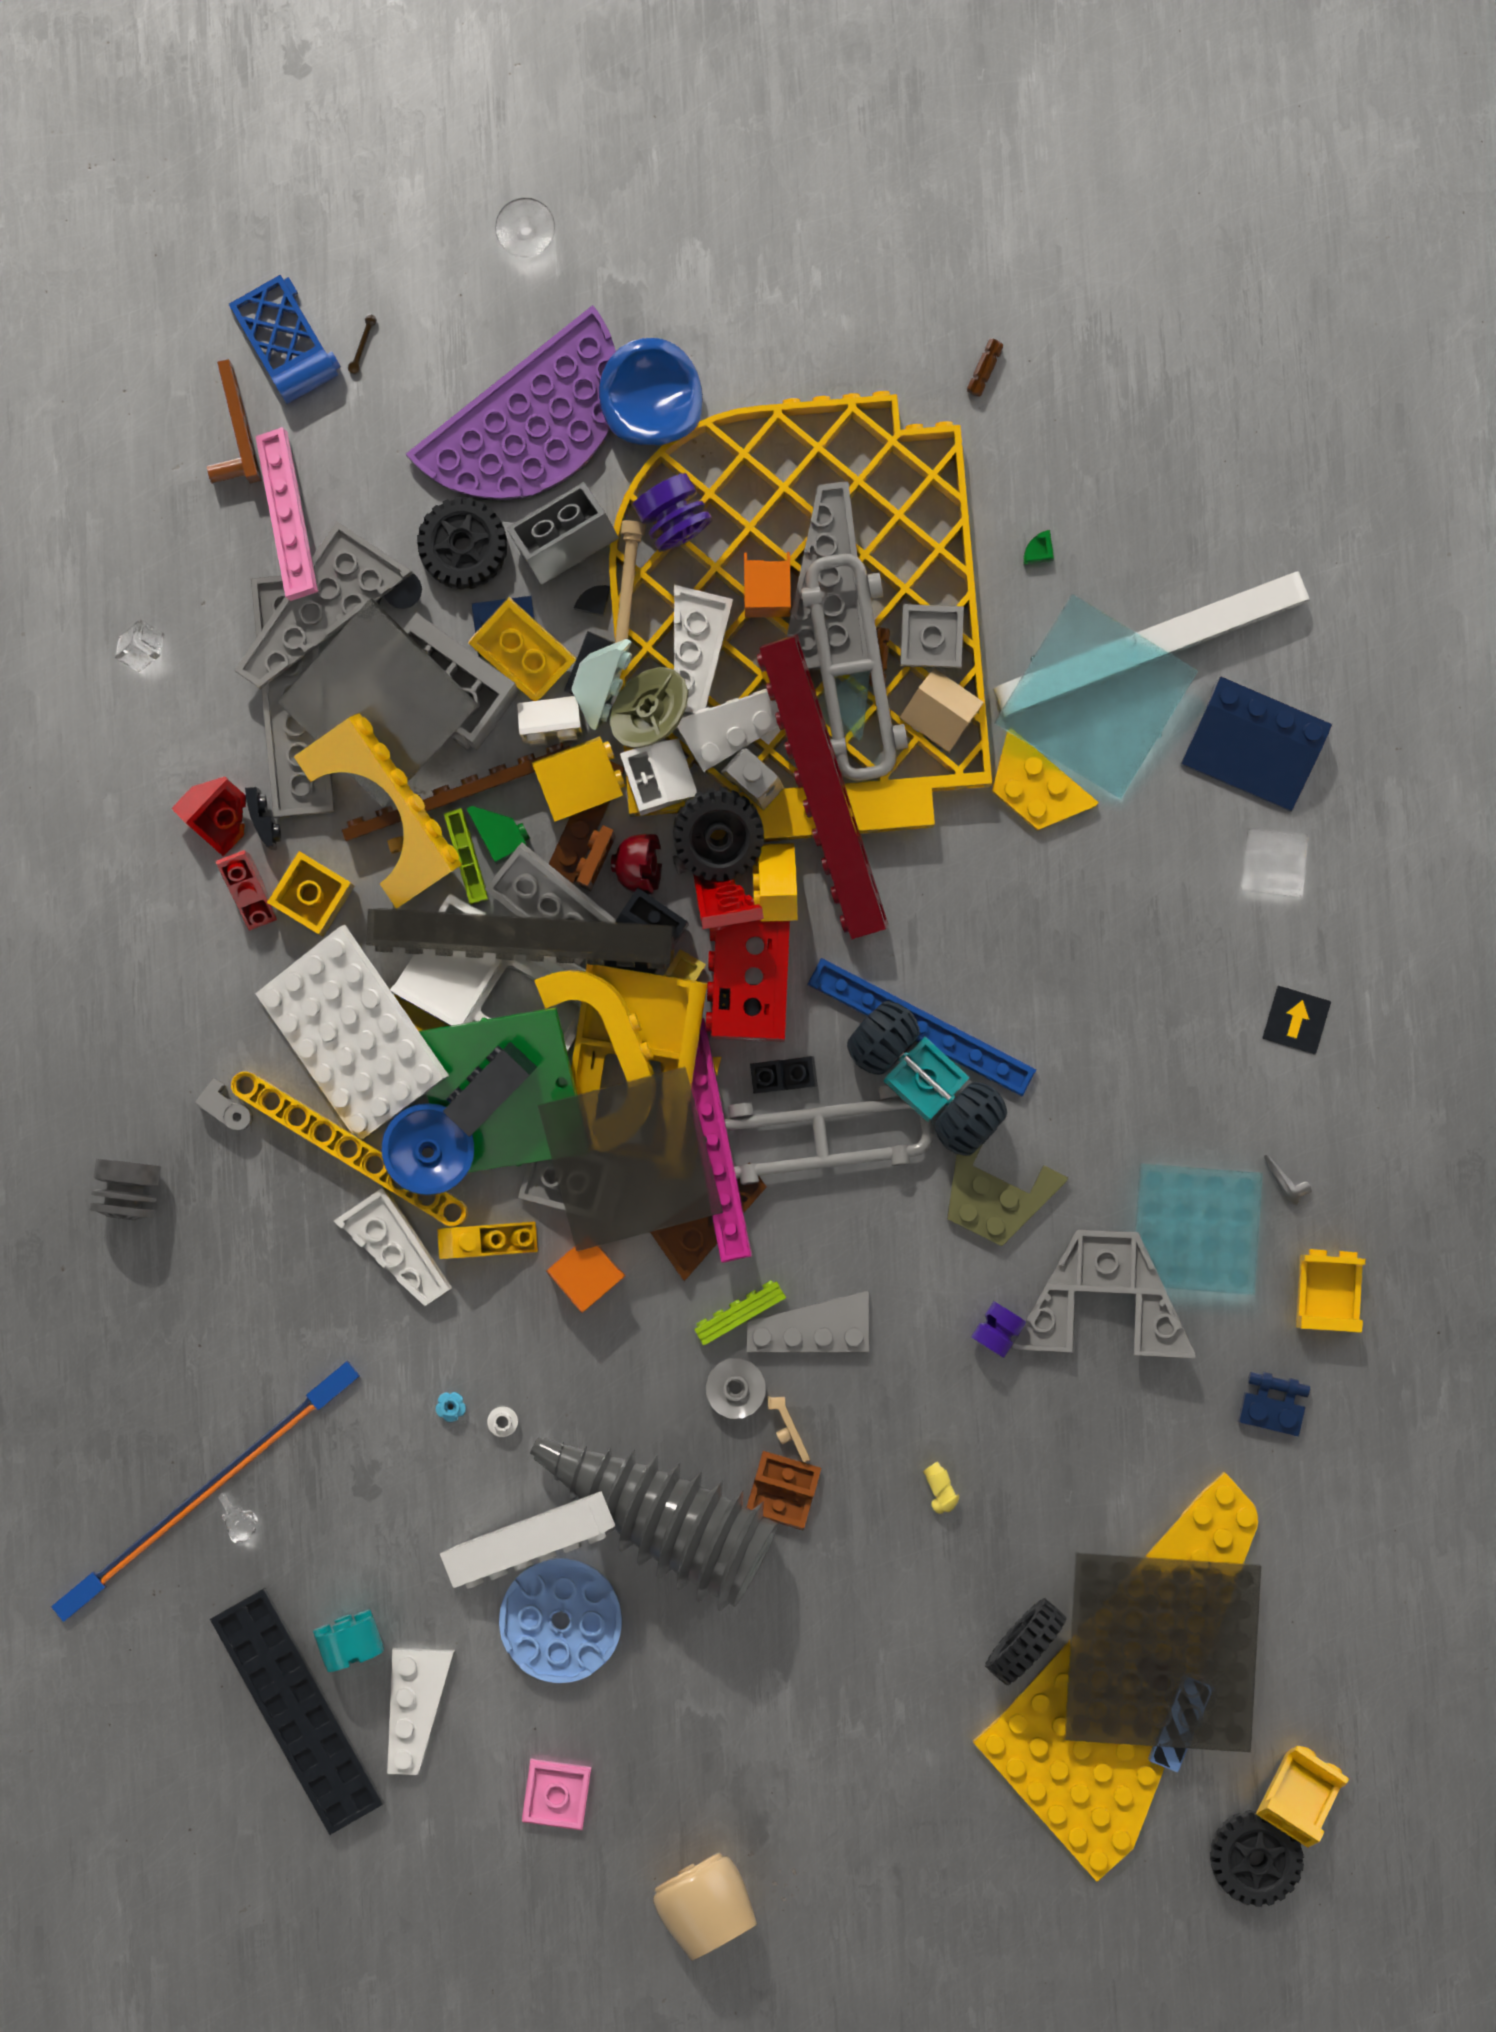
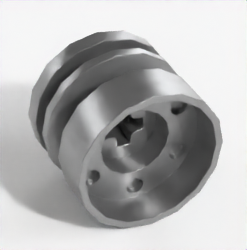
[89,1158,161,1220]

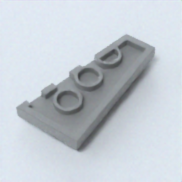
[747,1291,869,1352]

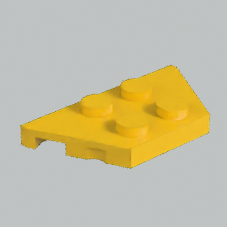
[992,727,1099,831]

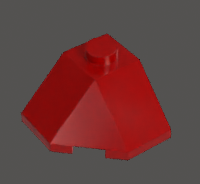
[171,776,246,857]

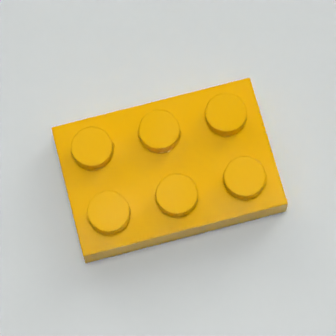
[468,597,576,701]

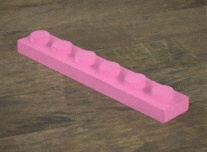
[255,427,318,601]

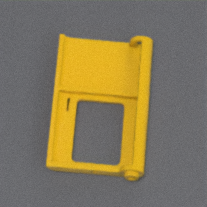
[571,964,707,1170]

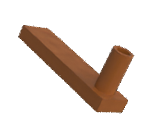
[207,359,262,484]

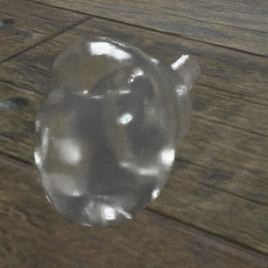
[218,1492,258,1543]

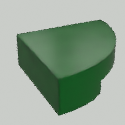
[1023,530,1054,565]

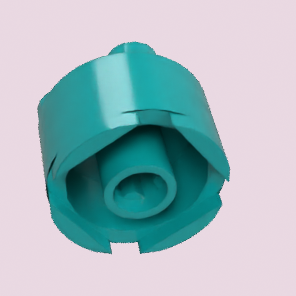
[313,1609,384,1672]

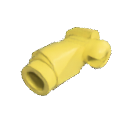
[923,1461,959,1514]

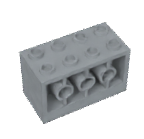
[373,613,519,750]

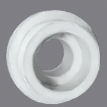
[487,1406,518,1437]

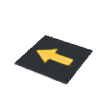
[1262,986,1331,1054]

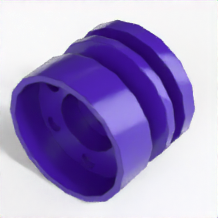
[632,473,713,552]

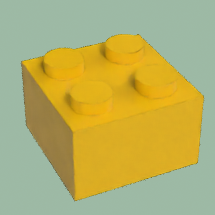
[267,851,355,937]

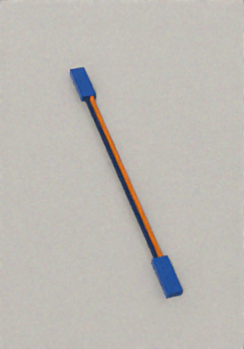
[51,1361,360,1622]

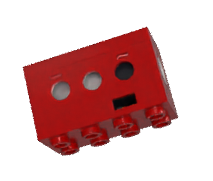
[705,920,790,1042]

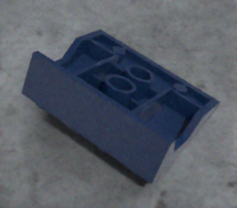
[1181,676,1332,812]

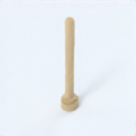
[615,520,646,643]

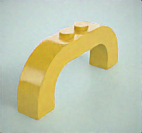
[534,970,656,1152]

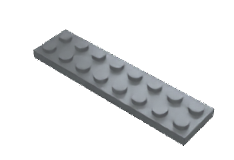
[251,575,335,818]

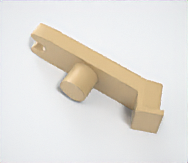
[768,1396,810,1463]

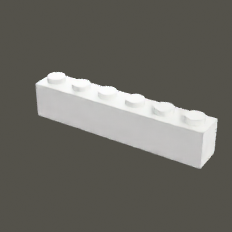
[440,1491,615,1589]

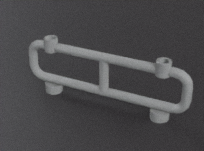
[801,554,908,781]
[725,1085,934,1185]

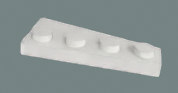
[674,585,733,715]
[677,689,779,772]
[334,1187,452,1306]
[387,1648,455,1775]

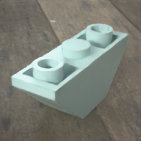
[571,639,632,730]

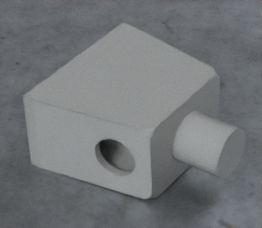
[721,748,784,810]

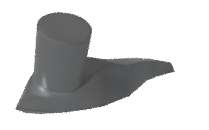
[1264,1155,1312,1205]

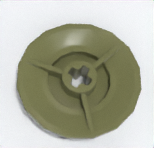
[610,667,689,749]

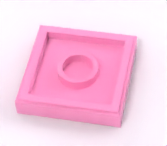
[522,1759,591,1830]

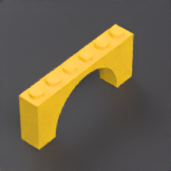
[294,713,462,909]

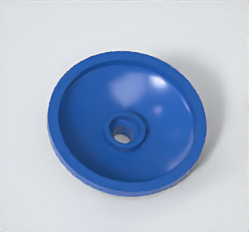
[382,1103,474,1195]

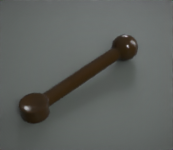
[348,314,377,375]

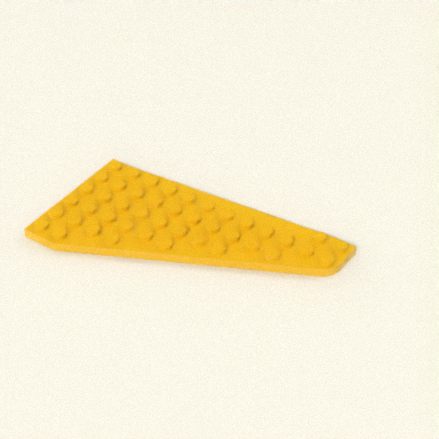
[973,1472,1258,1882]

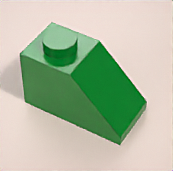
[467,806,531,865]

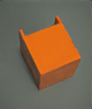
[744,552,791,617]
[546,1234,625,1313]

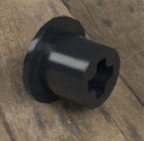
[384,574,422,609]

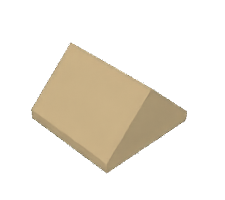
[899,668,984,752]

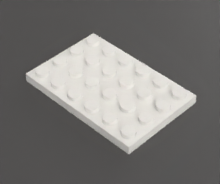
[255,925,449,1140]

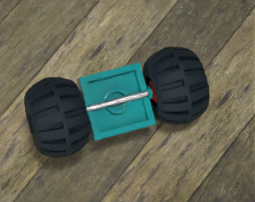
[847,1001,1007,1156]

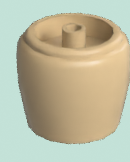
[653,1853,757,1961]

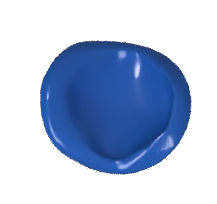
[599,338,703,445]

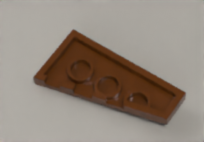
[649,1162,767,1282]

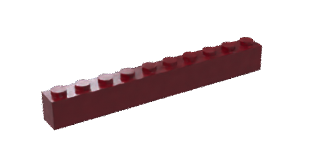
[757,634,889,940]

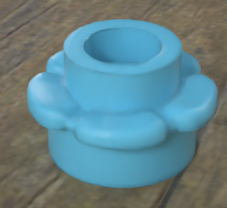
[436,1392,466,1422]

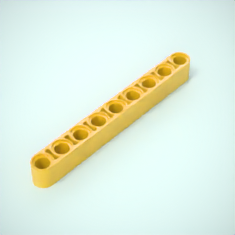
[231,1071,468,1226]

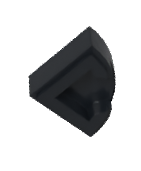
[574,585,611,617]

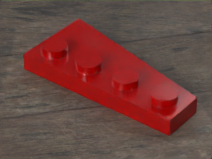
[693,874,764,930]

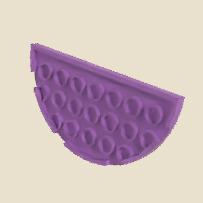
[406,305,616,500]

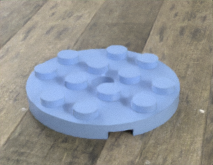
[499,1558,622,1683]

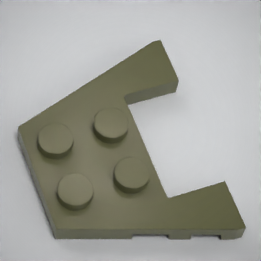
[947,1144,1068,1246]

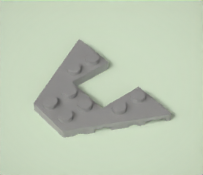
[1011,1230,1196,1358]

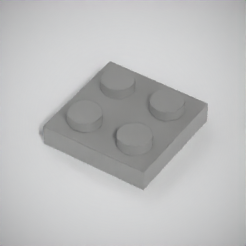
[900,604,964,669]

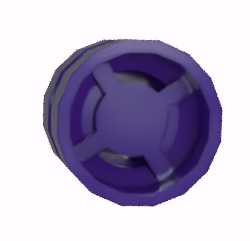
[971,1301,1027,1358]

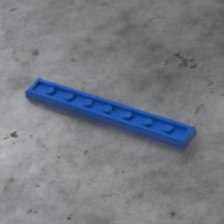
[807,958,1036,1097]

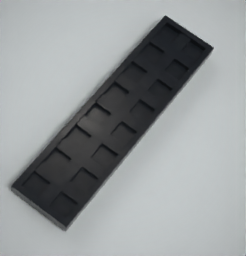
[210,1588,385,1835]

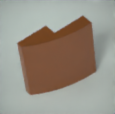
[746,1451,822,1531]

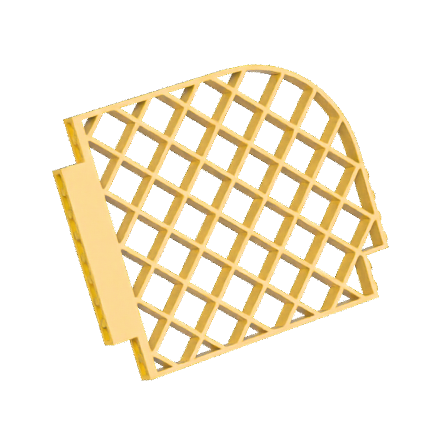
[609,391,992,842]

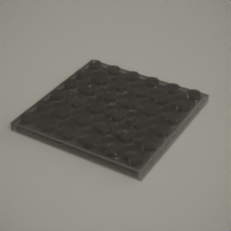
[1064,1552,1261,1753]

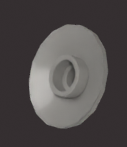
[705,1358,766,1419]

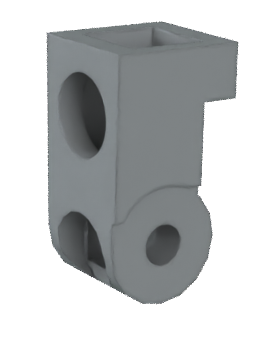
[195,1078,253,1130]

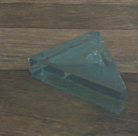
[824,671,870,742]

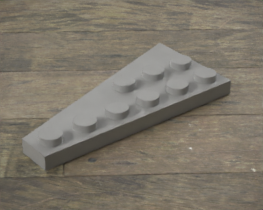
[786,481,868,670]
[234,521,413,689]

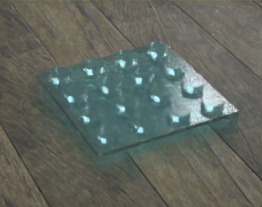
[1135,1163,1263,1295]

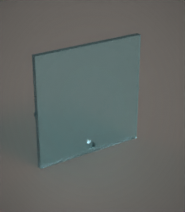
[994,594,1198,799]

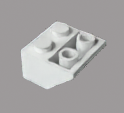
[517,696,583,747]
[620,738,697,816]

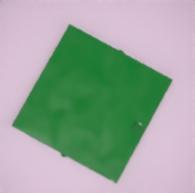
[419,1007,591,1173]

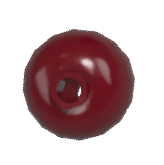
[611,834,662,894]

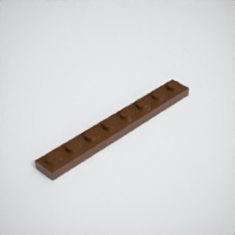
[342,742,570,841]

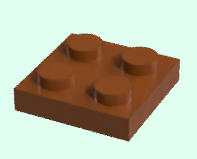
[575,825,616,891]

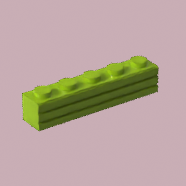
[444,808,489,905]
[694,1280,786,1345]

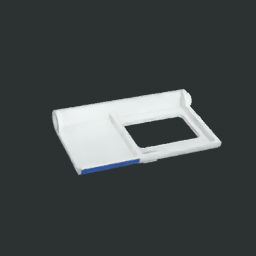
[390,894,586,1053]

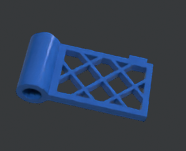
[229,275,341,405]

